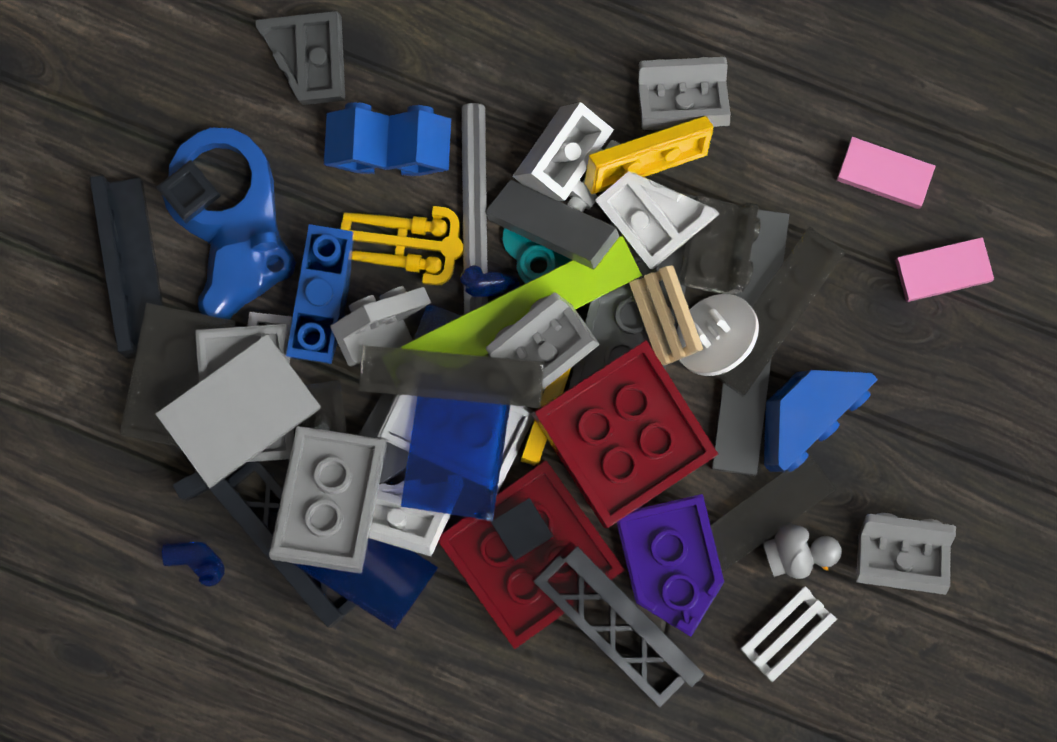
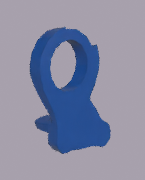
[162,128,296,325]

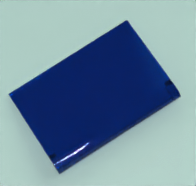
[400,372,513,521]
[292,538,438,630]

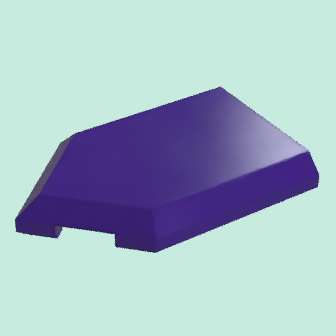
[617,494,724,637]

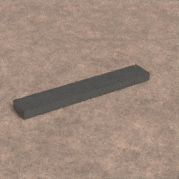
[711,208,789,476]

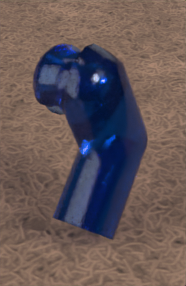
[460,265,519,297]
[162,542,225,587]

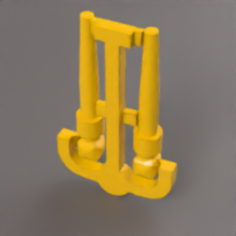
[340,206,463,285]

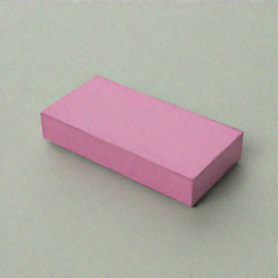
[836,137,935,209]
[895,237,994,302]

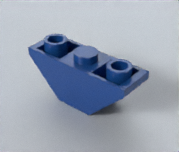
[286,224,354,364]
[764,370,878,472]

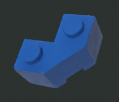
[324,102,451,176]

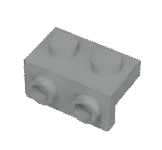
[638,57,731,130]
[330,286,431,366]
[486,293,600,400]
[856,513,956,595]

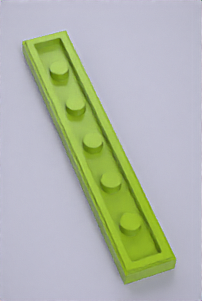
[382,236,642,388]

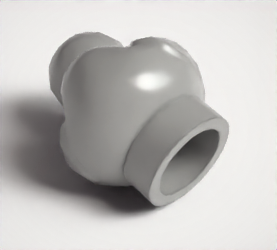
[763,524,842,579]

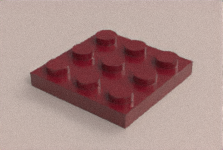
[531,340,719,528]
[438,460,625,650]

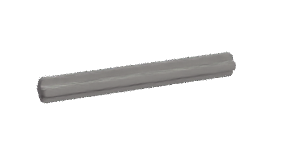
[462,103,488,314]

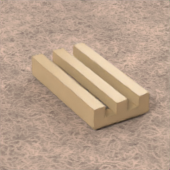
[629,266,704,366]

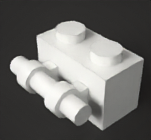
[512,102,620,212]

